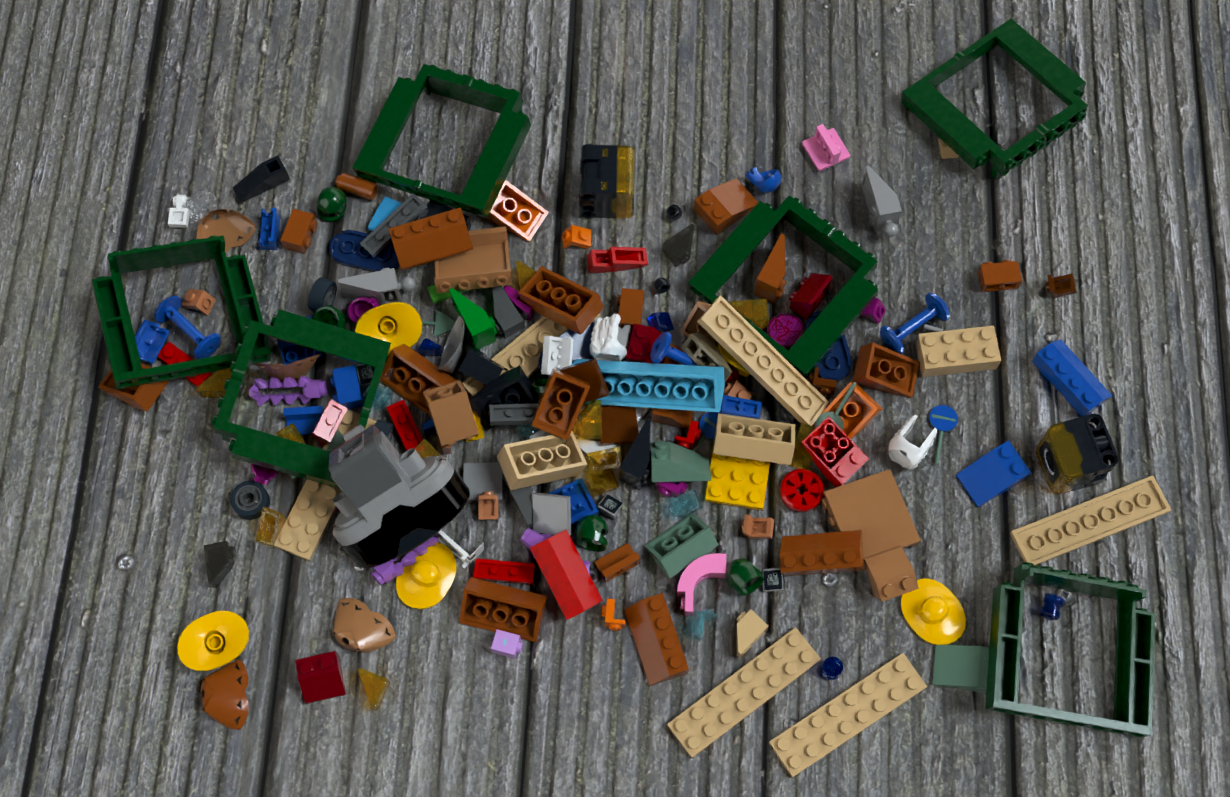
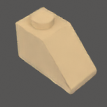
[736,609,769,658]

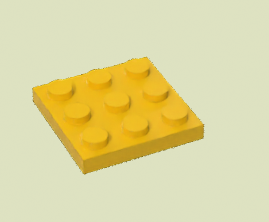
[705,446,770,511]

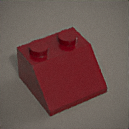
[789,273,833,320]
[626,323,666,364]
[295,651,346,704]

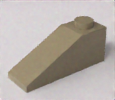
[681,332,732,381]

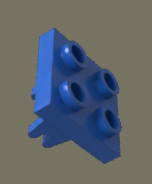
[548,478,599,527]

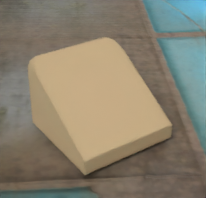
[938,138,959,159]

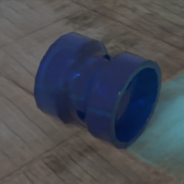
[1039,593,1065,620]
[821,656,843,681]

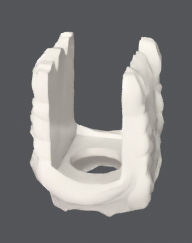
[590,313,631,361]
[888,415,937,470]

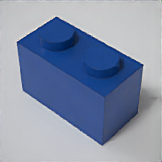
[330,365,364,410]

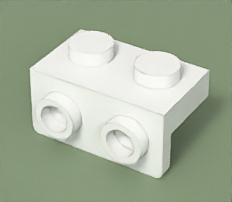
[541,336,574,375]

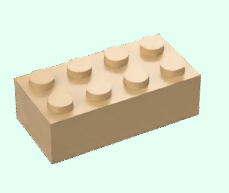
[915,326,1001,377]
[713,413,795,465]
[497,431,587,490]

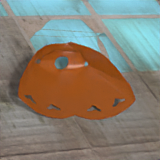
[201,659,249,730]

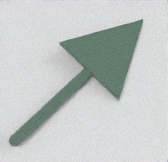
[421,310,463,337]

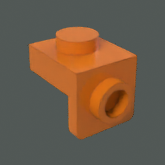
[562,225,591,249]
[602,599,625,631]

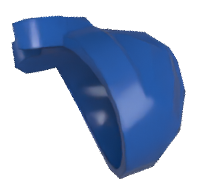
[745,167,781,193]

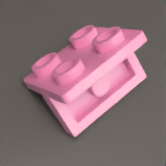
[802,124,850,171]

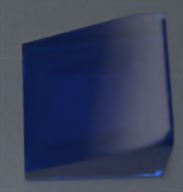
[647,312,674,333]
[418,338,443,356]

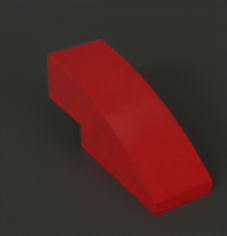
[587,247,648,273]

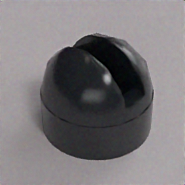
[666,204,682,220]
[654,277,670,294]

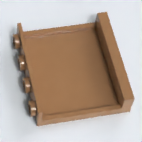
[434,227,512,293]
[821,469,921,558]

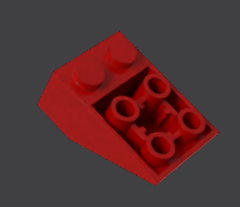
[801,416,869,488]

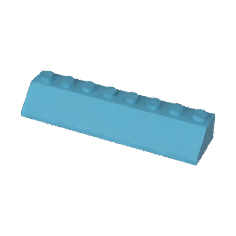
[570,359,725,412]

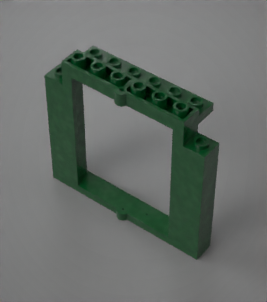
[901,19,1088,180]
[352,64,531,218]
[688,195,879,379]
[92,235,271,390]
[211,309,391,489]
[985,562,1155,738]

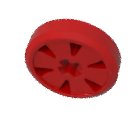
[780,469,824,512]

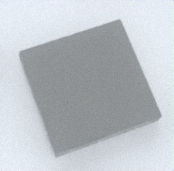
[463,462,503,502]
[532,493,571,535]

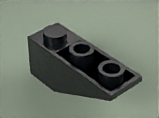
[233,155,290,203]

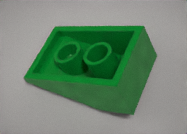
[449,288,498,350]

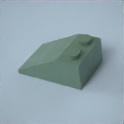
[650,441,711,482]
[932,645,989,693]

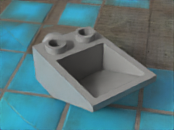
[861,166,902,237]
[338,268,415,306]

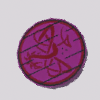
[767,313,805,350]

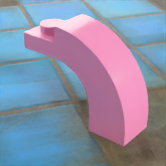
[677,553,726,616]

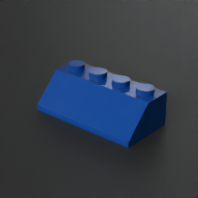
[1032,339,1112,417]

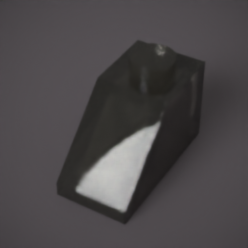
[662,223,695,267]
[204,541,236,588]

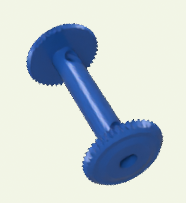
[880,293,949,354]
[154,296,221,359]
[650,332,698,366]

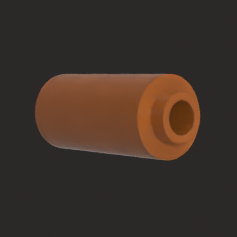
[335,173,378,200]

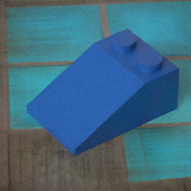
[956,441,1031,508]

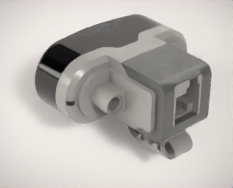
[329,424,470,568]

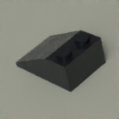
[469,365,539,429]
[619,419,651,491]

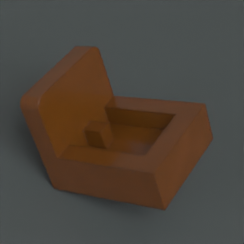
[1046,273,1077,298]
[809,367,837,395]

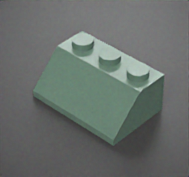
[644,513,719,578]

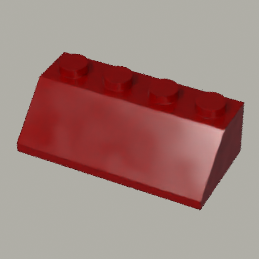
[530,529,603,620]

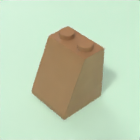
[423,380,479,446]

